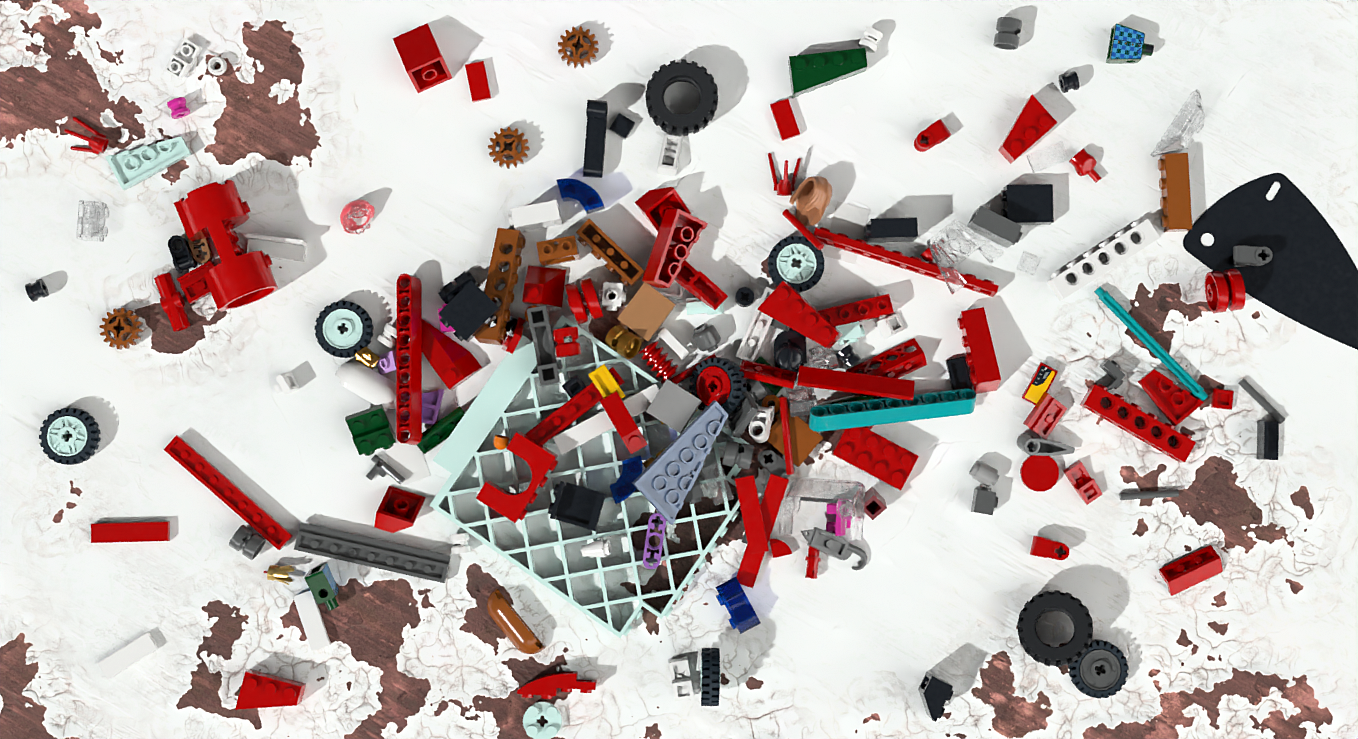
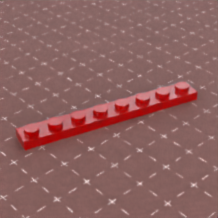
[164,435,293,550]

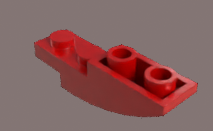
[517,671,597,699]

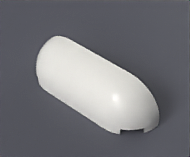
[335,361,396,411]

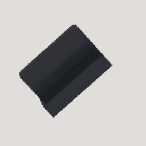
[1257,421,1279,460]

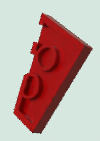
[1137,369,1204,426]

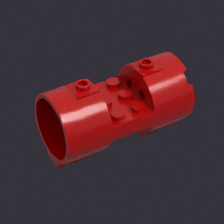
[174,180,278,312]

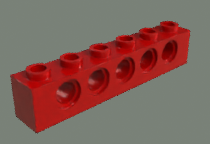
[1080,383,1196,463]

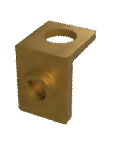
[355,347,380,370]

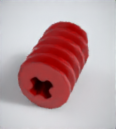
[638,341,678,384]

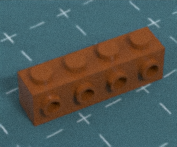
[576,219,645,287]

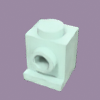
[836,321,865,346]

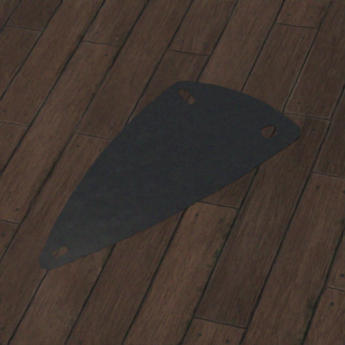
[1183,173,1358,350]

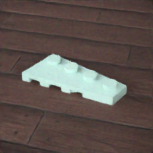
[105,136,192,190]

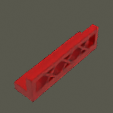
[845,338,927,394]

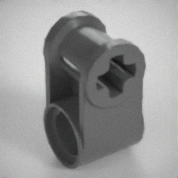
[1233,246,1273,267]
[758,450,795,478]

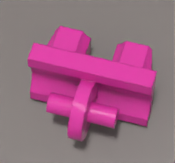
[826,501,858,536]

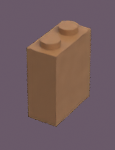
[617,282,676,342]

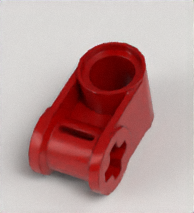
[914,119,952,152]
[1030,536,1069,560]

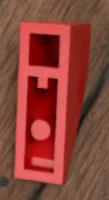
[599,391,648,454]

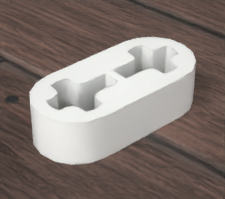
[657,328,689,360]

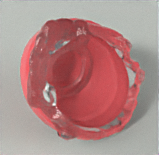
[340,200,375,235]

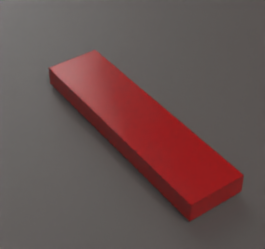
[735,474,769,554]
[91,522,170,543]

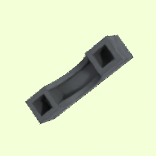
[527,305,561,387]

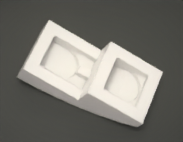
[668,657,694,702]

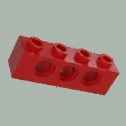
[819,294,894,327]

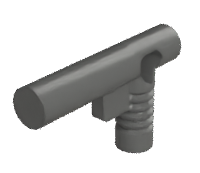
[366,454,405,484]

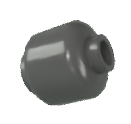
[692,323,721,353]

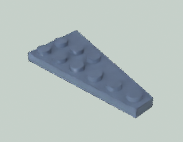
[632,401,728,525]

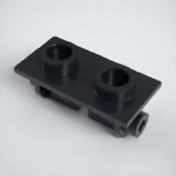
[438,271,479,304]

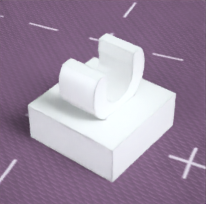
[273,372,300,394]

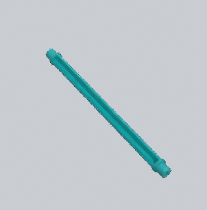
[1094,286,1209,401]

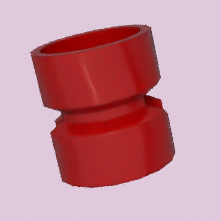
[553,327,581,358]

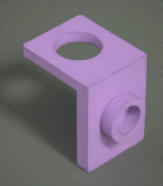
[377,350,410,375]

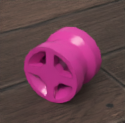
[167,97,190,119]

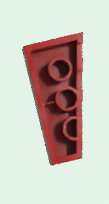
[642,209,708,288]
[757,281,843,349]

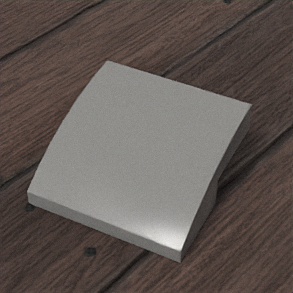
[646,379,702,434]

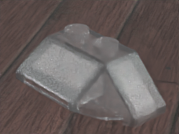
[1151,89,1206,157]

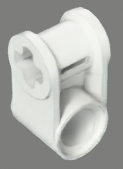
[749,404,774,443]

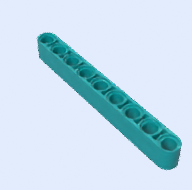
[809,389,977,432]

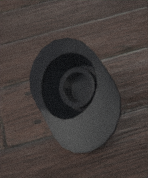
[774,330,805,373]

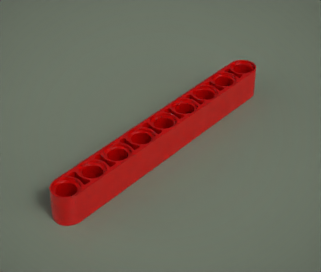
[396,273,422,445]

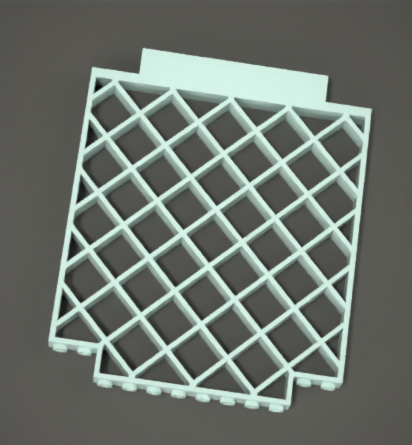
[429,315,749,638]

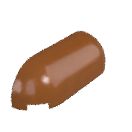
[487,588,546,654]

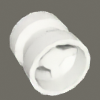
[858,27,883,53]
[377,323,397,349]
[450,533,471,554]

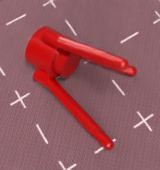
[64,117,109,155]
[768,153,801,196]

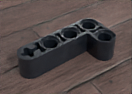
[583,100,608,178]

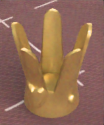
[264,565,294,585]

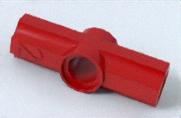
[154,272,191,332]

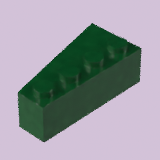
[788,48,868,99]

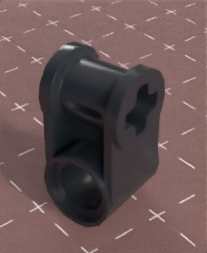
[168,235,198,274]

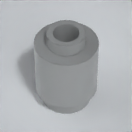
[969,461,999,487]

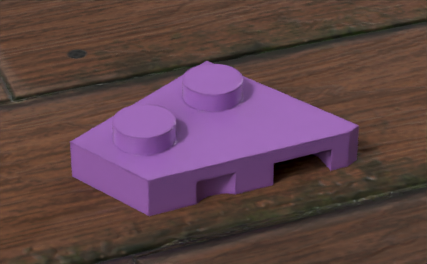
[408,389,445,425]

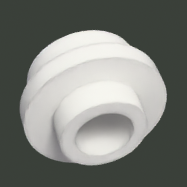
[207,56,227,76]

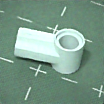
[685,297,724,315]

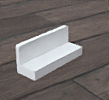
[245,233,307,262]

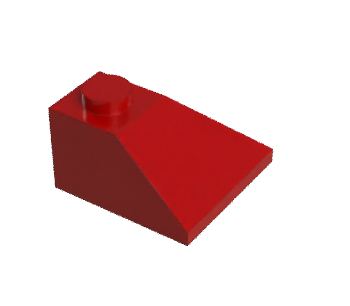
[635,187,691,232]
[522,265,566,308]
[374,486,426,533]

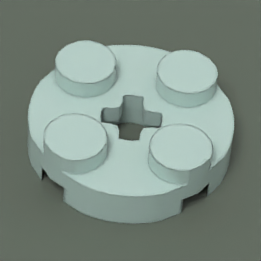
[523,701,562,739]

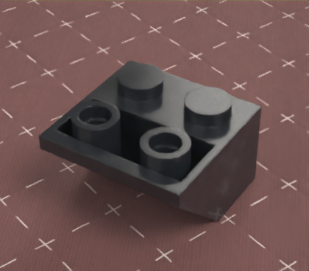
[918,672,954,722]

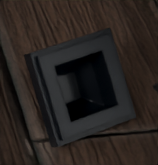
[562,375,586,398]

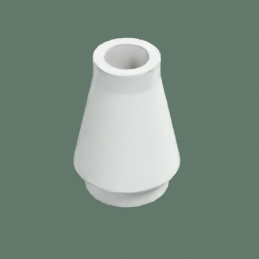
[581,538,611,557]

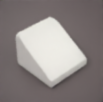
[876,312,905,339]

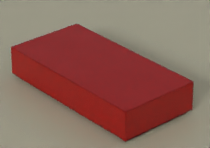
[465,61,492,103]
[770,99,800,141]

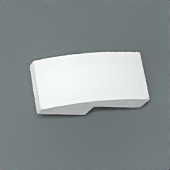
[164,38,203,80]

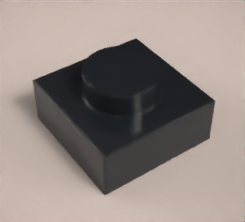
[609,113,635,140]

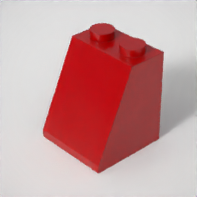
[393,23,452,93]

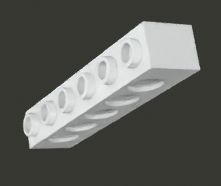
[1048,219,1160,301]

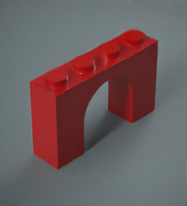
[476,431,559,523]

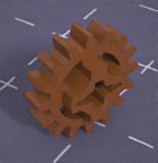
[558,26,599,69]
[488,127,530,169]
[99,308,144,350]

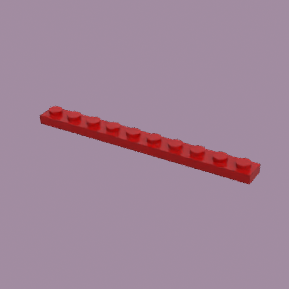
[813,227,999,297]

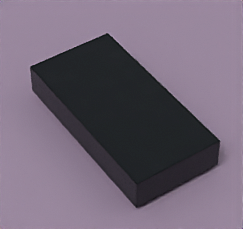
[945,356,973,390]

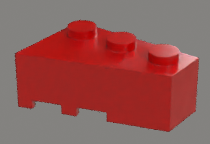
[998,95,1058,164]
[235,669,306,710]

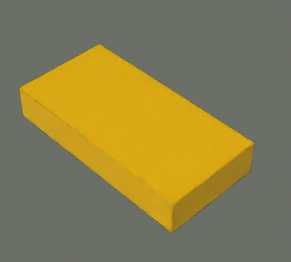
[588,364,625,399]

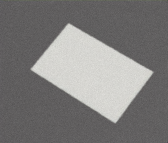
[823,201,870,264]
[385,428,431,488]

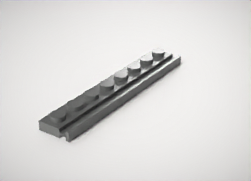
[294,522,451,583]

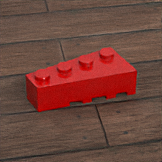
[957,307,1001,394]

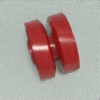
[1205,268,1246,314]
[565,277,604,325]

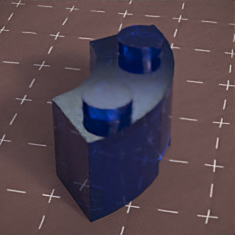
[556,178,605,214]
[610,455,643,504]
[716,577,761,634]

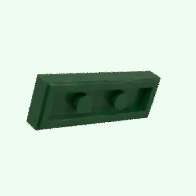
[417,406,465,454]

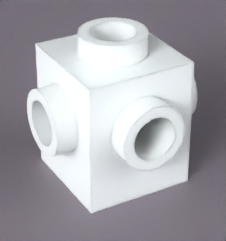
[599,282,626,311]

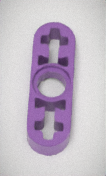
[643,513,666,569]

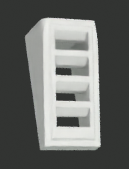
[657,133,683,176]

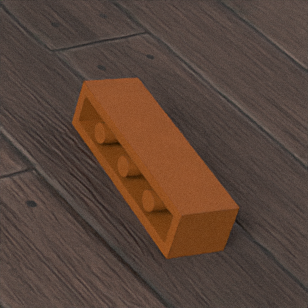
[1158,153,1192,232]

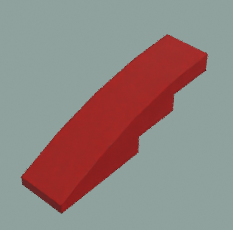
[674,260,728,310]

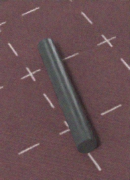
[1238,378,1285,424]
[1119,489,1179,500]

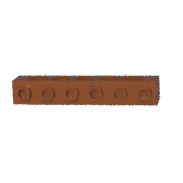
[474,228,526,346]

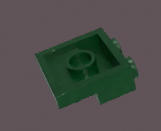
[345,404,396,456]

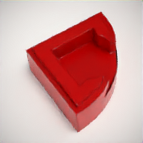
[769,539,792,558]

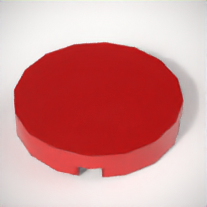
[1020,455,1059,492]

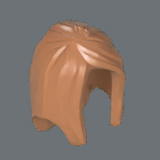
[789,176,832,227]

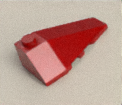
[422,319,482,390]

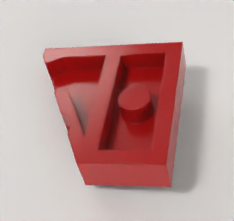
[502,316,525,354]

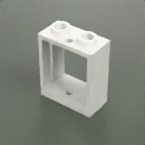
[508,200,562,232]

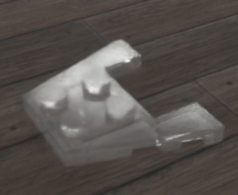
[927,219,1005,295]

